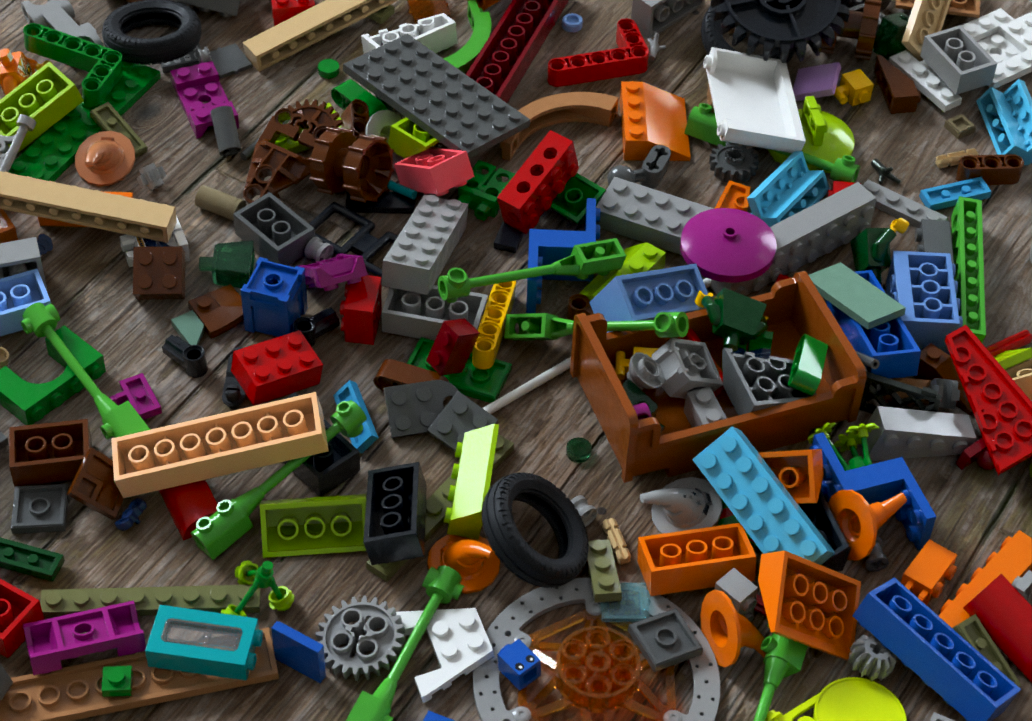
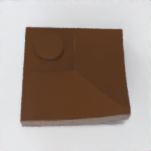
[188,284,244,339]
[67,448,124,520]

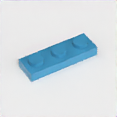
[919,177,992,210]
[333,380,379,453]

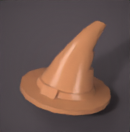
[75,131,135,186]

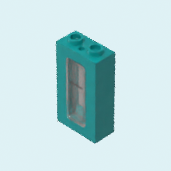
[145,605,263,681]

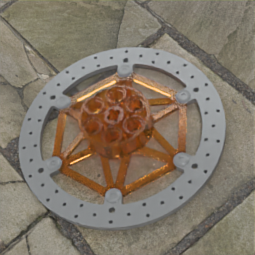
[473,578,720,721]

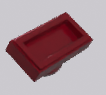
[956,437,995,470]

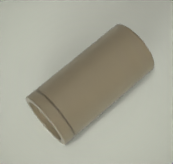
[195,185,247,221]

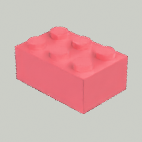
[394,147,475,196]

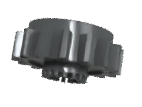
[709,142,759,183]

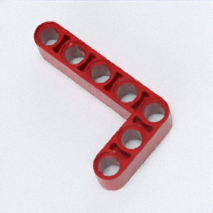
[547,18,649,87]

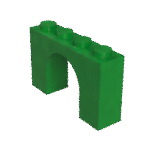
[0,325,106,425]

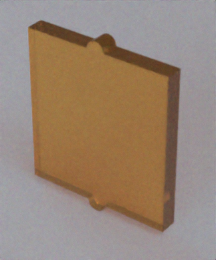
[407,0,450,23]

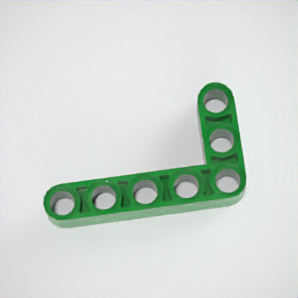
[23,23,123,107]

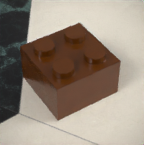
[133,246,185,300]

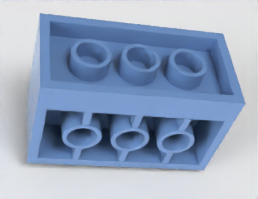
[885,251,963,355]
[589,264,708,333]

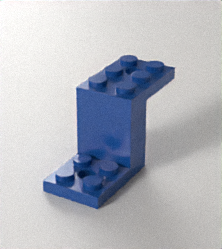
[526,198,600,313]
[810,432,937,551]

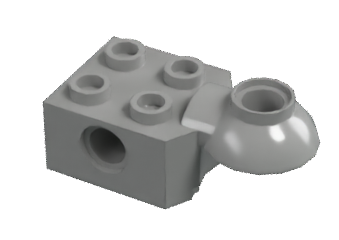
[626,338,723,399]

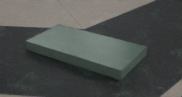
[809,262,906,330]

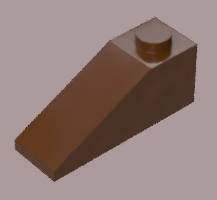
[874,55,921,114]
[913,343,973,415]

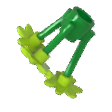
[808,422,879,471]

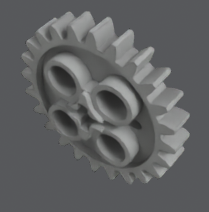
[316,596,406,681]

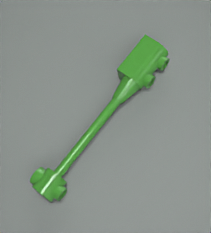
[684,103,860,186]
[438,238,626,303]
[21,302,151,440]
[504,312,689,341]
[191,400,367,560]
[346,566,464,721]
[754,623,808,721]

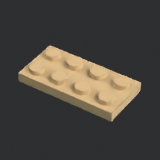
[901,0,951,62]

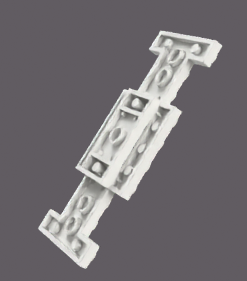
[889,0,1032,112]

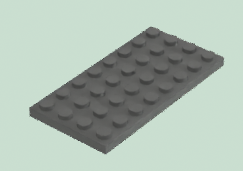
[343,34,530,159]

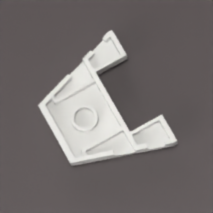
[396,608,494,703]

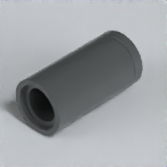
[210,106,242,156]

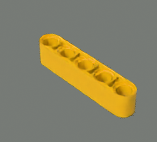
[472,280,516,370]

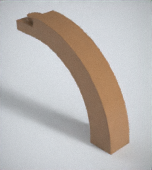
[500,92,619,161]

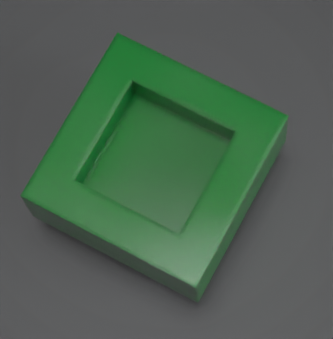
[101,665,133,697]

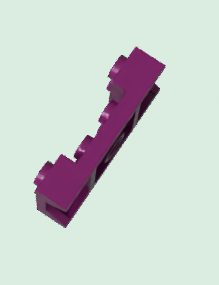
[170,61,239,139]
[297,254,368,291]
[23,600,146,675]

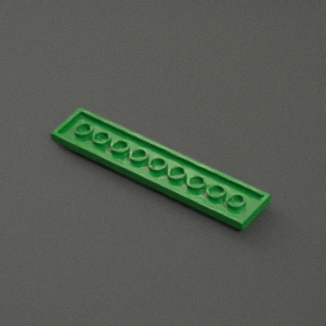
[9,61,161,181]

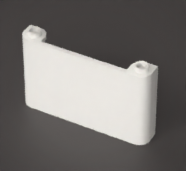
[703,47,806,153]

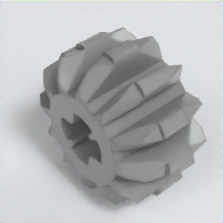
[848,634,896,682]

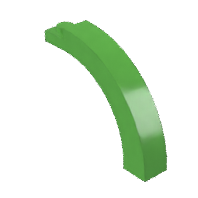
[443,0,492,74]

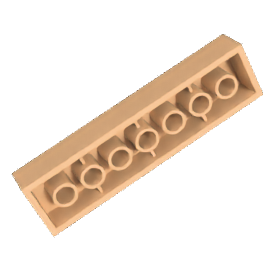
[111,392,329,498]

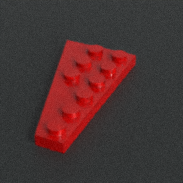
[944,325,1032,475]

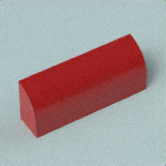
[159,480,218,541]
[963,574,1032,682]

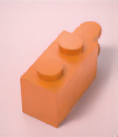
[901,539,957,605]

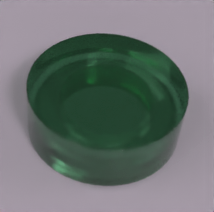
[566,437,592,463]

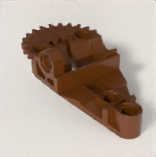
[243,99,343,205]

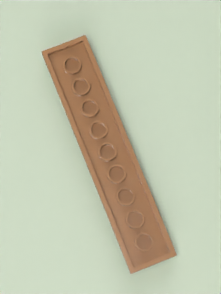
[0,627,279,721]

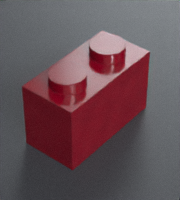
[426,318,480,376]

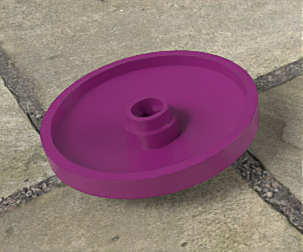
[680,208,777,283]

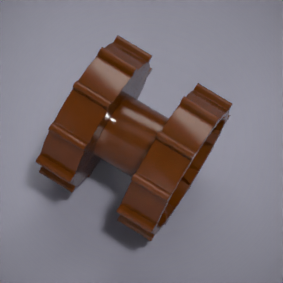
[820,0,882,60]
[308,127,394,203]

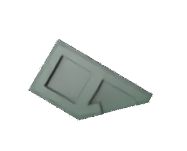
[171,310,205,345]

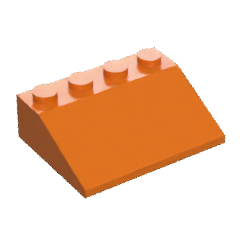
[620,81,691,161]
[758,551,861,661]

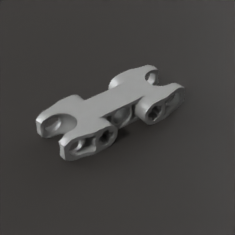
[21,0,103,67]

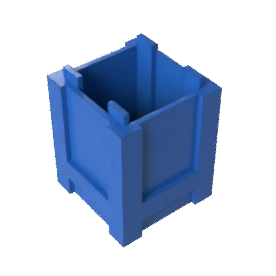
[241,257,308,337]

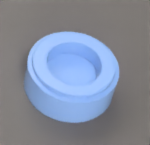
[562,13,583,32]

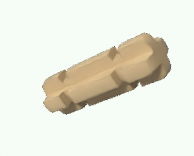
[935,148,979,169]
[602,518,631,565]

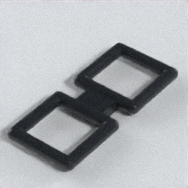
[309,202,398,278]

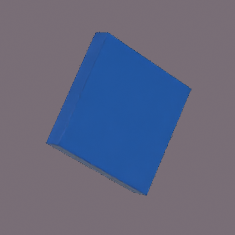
[271,621,326,684]

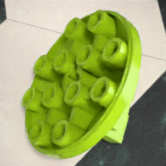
[768,96,855,173]

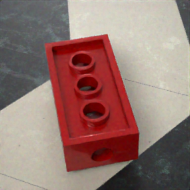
[497,130,579,234]

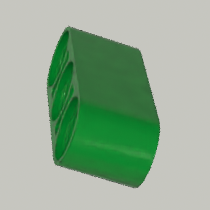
[331,79,388,118]
[788,334,828,396]

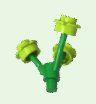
[221,560,295,617]

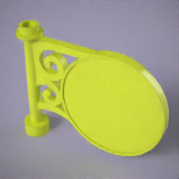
[766,677,907,721]

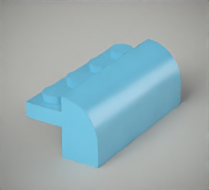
[976,79,1032,165]
[747,151,830,227]

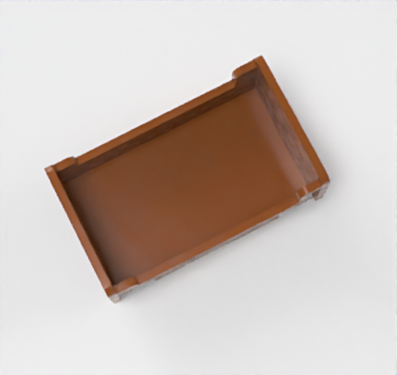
[570,271,867,483]

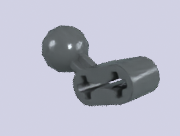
[607,145,671,189]

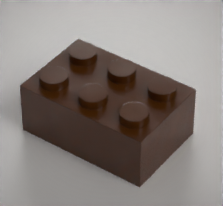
[9,419,92,487]

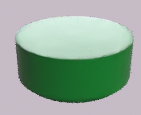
[318,59,340,79]

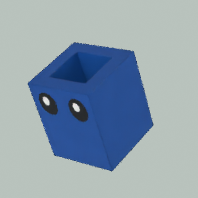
[497,639,541,691]

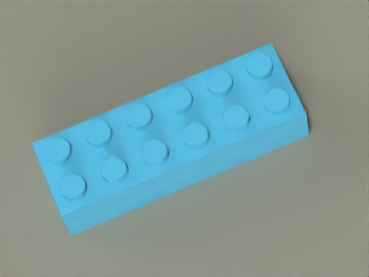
[692,426,835,565]

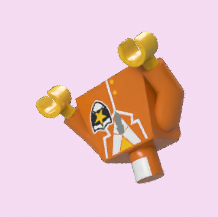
[0,48,53,96]

